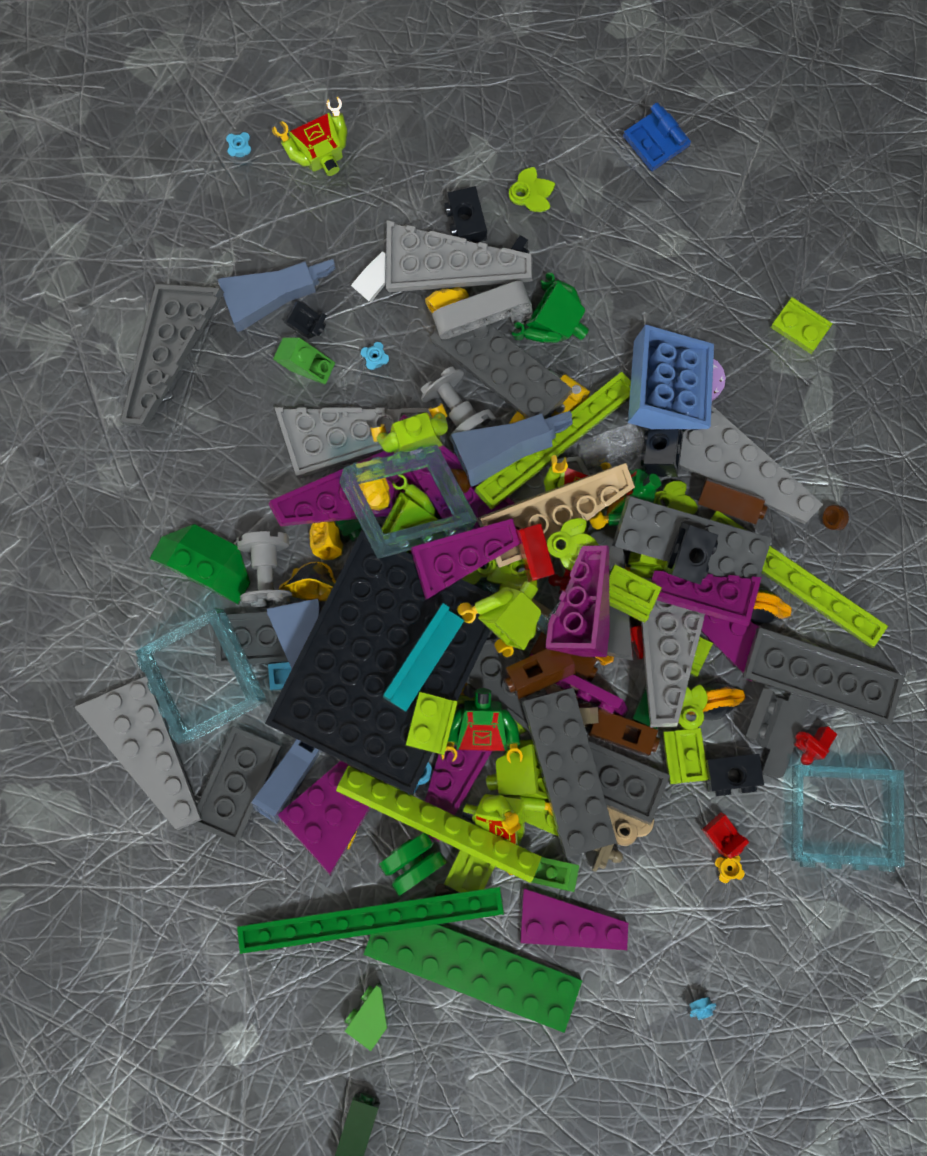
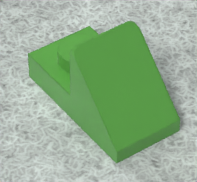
[532,857,579,892]

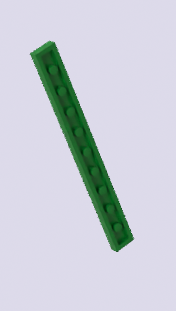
[237,887,505,954]

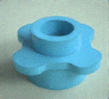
[226,132,251,157]
[361,342,389,370]
[690,997,717,1020]

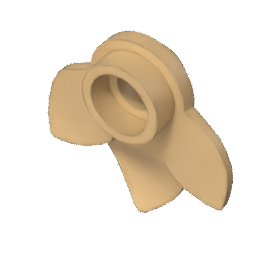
[607,807,654,846]

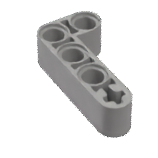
[432,281,533,339]

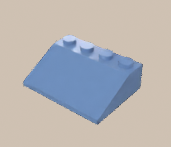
[628,324,714,429]

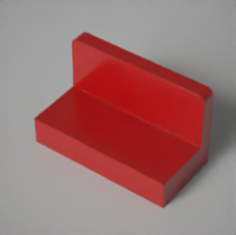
[516,524,555,581]

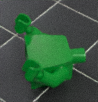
[511,272,589,343]

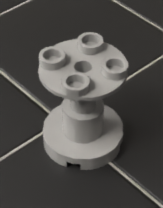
[420,366,496,444]
[237,531,292,607]

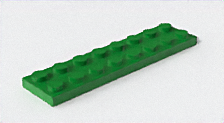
[363,903,583,1033]

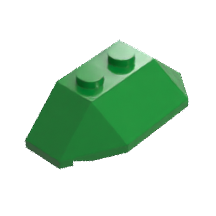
[149,524,251,605]

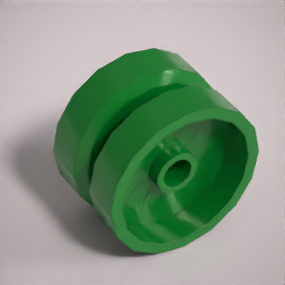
[378,833,447,896]

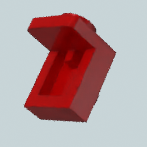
[702,812,749,859]

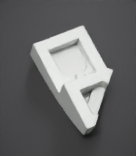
[351,251,386,302]

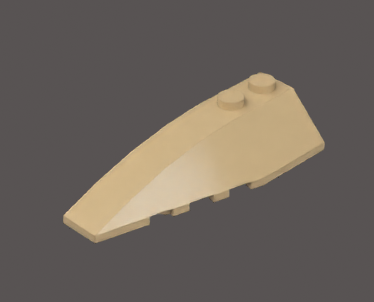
[477,463,635,568]

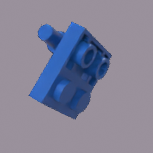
[623,102,691,172]

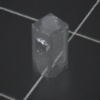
[576,424,644,470]

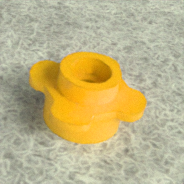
[715,855,745,883]

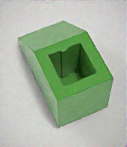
[273,338,335,384]
[344,983,388,1051]

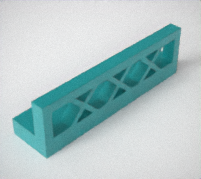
[383,603,465,712]

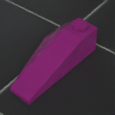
[545,546,610,657]

